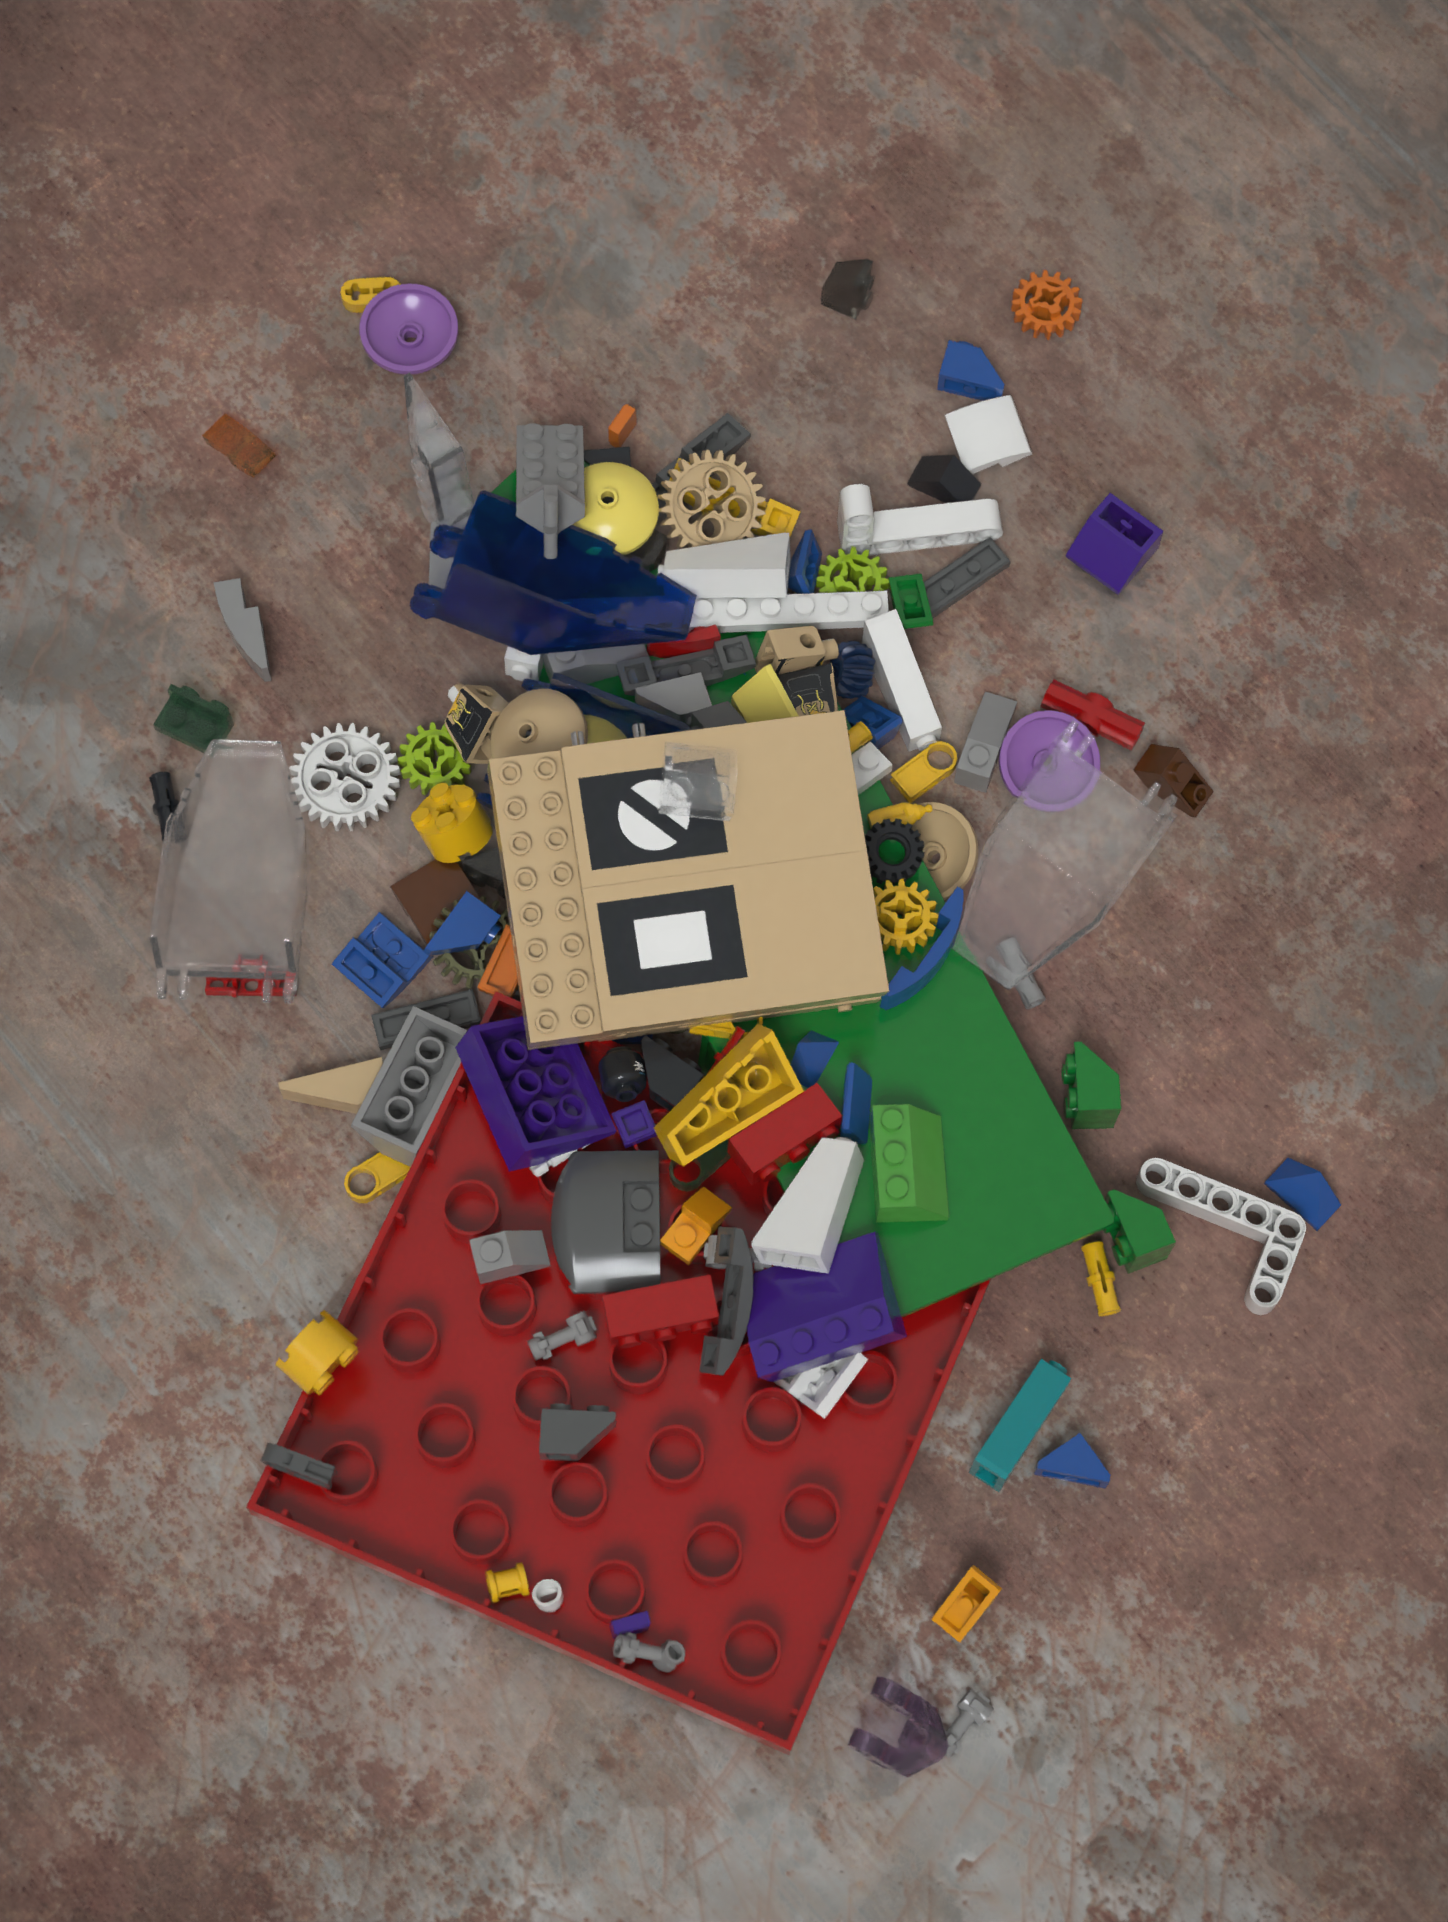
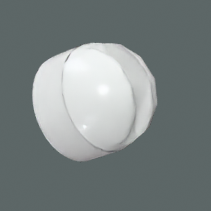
[532,1579,564,1613]

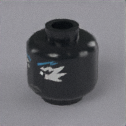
[598,1046,647,1102]

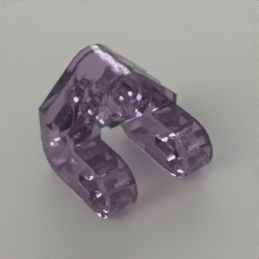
[847,1676,948,1778]

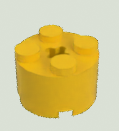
[411,783,493,863]
[275,1310,359,1396]

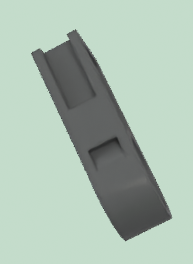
[260,1443,338,1490]

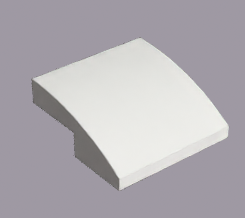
[945,395,1032,474]
[774,1353,868,1419]

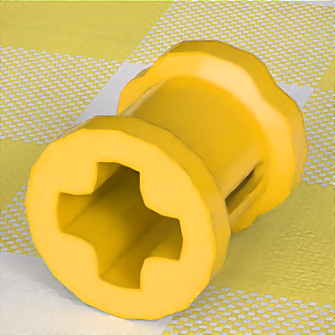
[485,1562,529,1603]

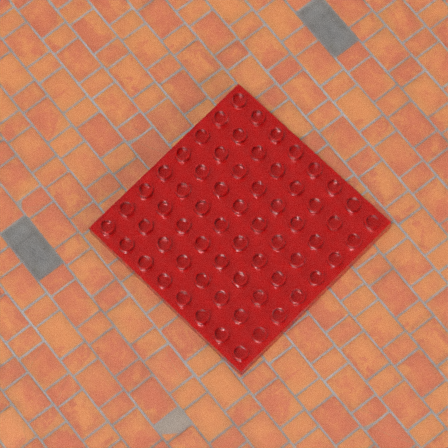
[246,992,992,1755]

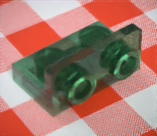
[153,684,234,758]

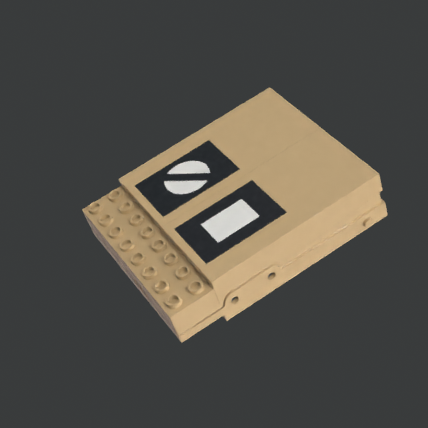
[487,710,889,1050]

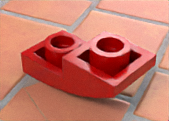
[647,624,721,658]

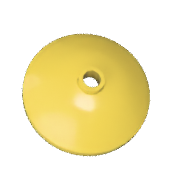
[563,462,659,558]

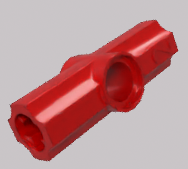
[1040,679,1145,751]

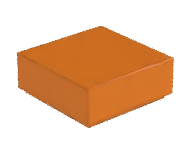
[608,404,636,448]

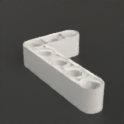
[837,484,1003,556]
[1136,1158,1306,1315]

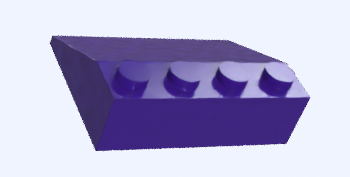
[455,1016,617,1171]
[747,1231,907,1382]

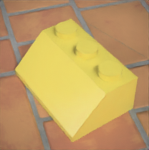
[731,664,799,723]

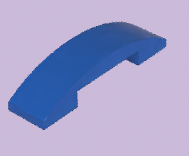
[880,886,964,1010]

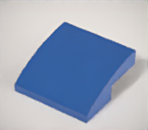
[332,912,433,1008]

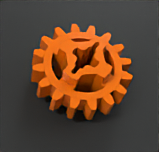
[1011,270,1083,340]

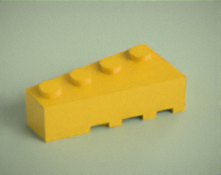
[653,1024,804,1166]

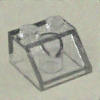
[658,742,737,821]

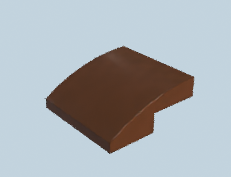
[390,859,480,945]

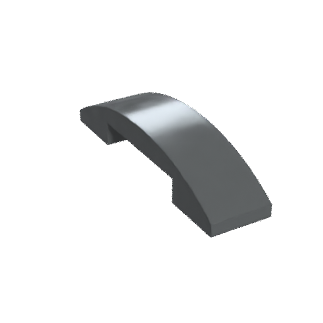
[615,635,756,696]
[699,1227,753,1375]

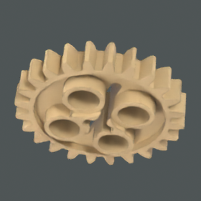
[657,450,766,548]

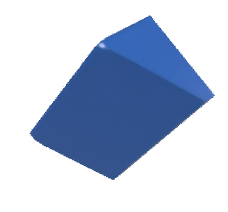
[840,1062,872,1144]

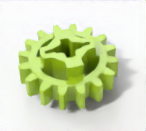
[816,547,889,593]
[398,722,471,795]

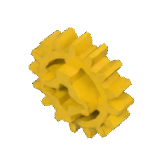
[873,879,938,955]

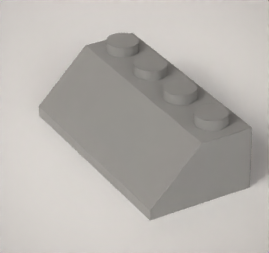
[351,1006,467,1167]

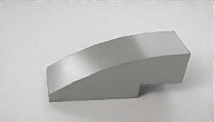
[213,578,272,682]

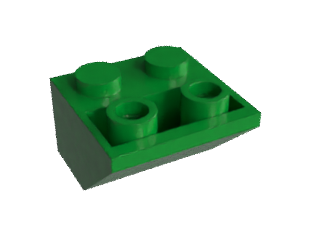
[1061,1042,1121,1129]
[1103,1189,1176,1274]

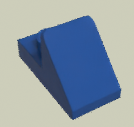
[843,696,903,750]

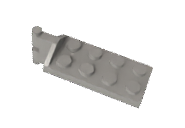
[516,423,585,559]

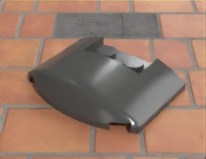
[551,1150,661,1294]

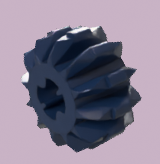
[829,641,875,699]

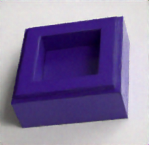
[611,1100,657,1148]
[609,1611,651,1639]

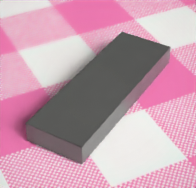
[924,537,1010,618]
[371,989,481,1050]

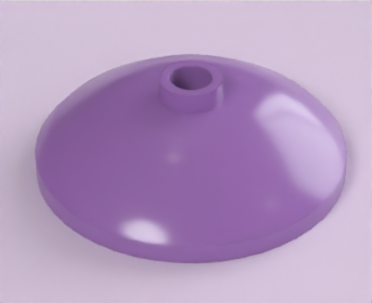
[359,284,458,374]
[999,710,1100,813]

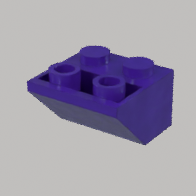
[1065,493,1163,595]

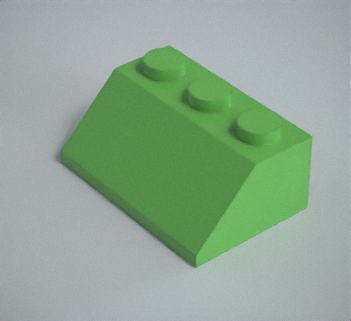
[869,1104,949,1223]

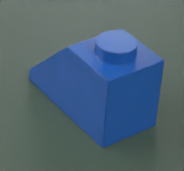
[937,340,1005,401]
[424,891,501,956]

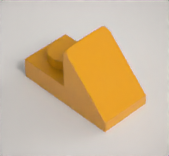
[660,1187,732,1265]
[931,1565,1002,1643]

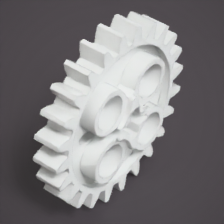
[289,723,401,831]

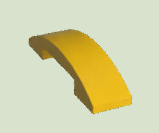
[669,458,800,536]

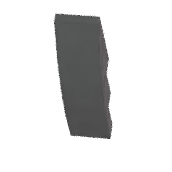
[652,413,751,525]

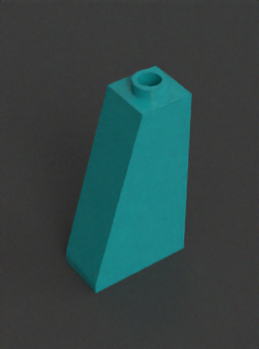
[969,1359,1072,1492]

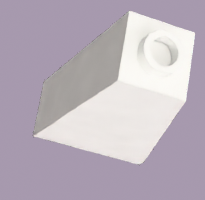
[658,533,791,598]
[862,609,942,752]
[751,1137,864,1273]

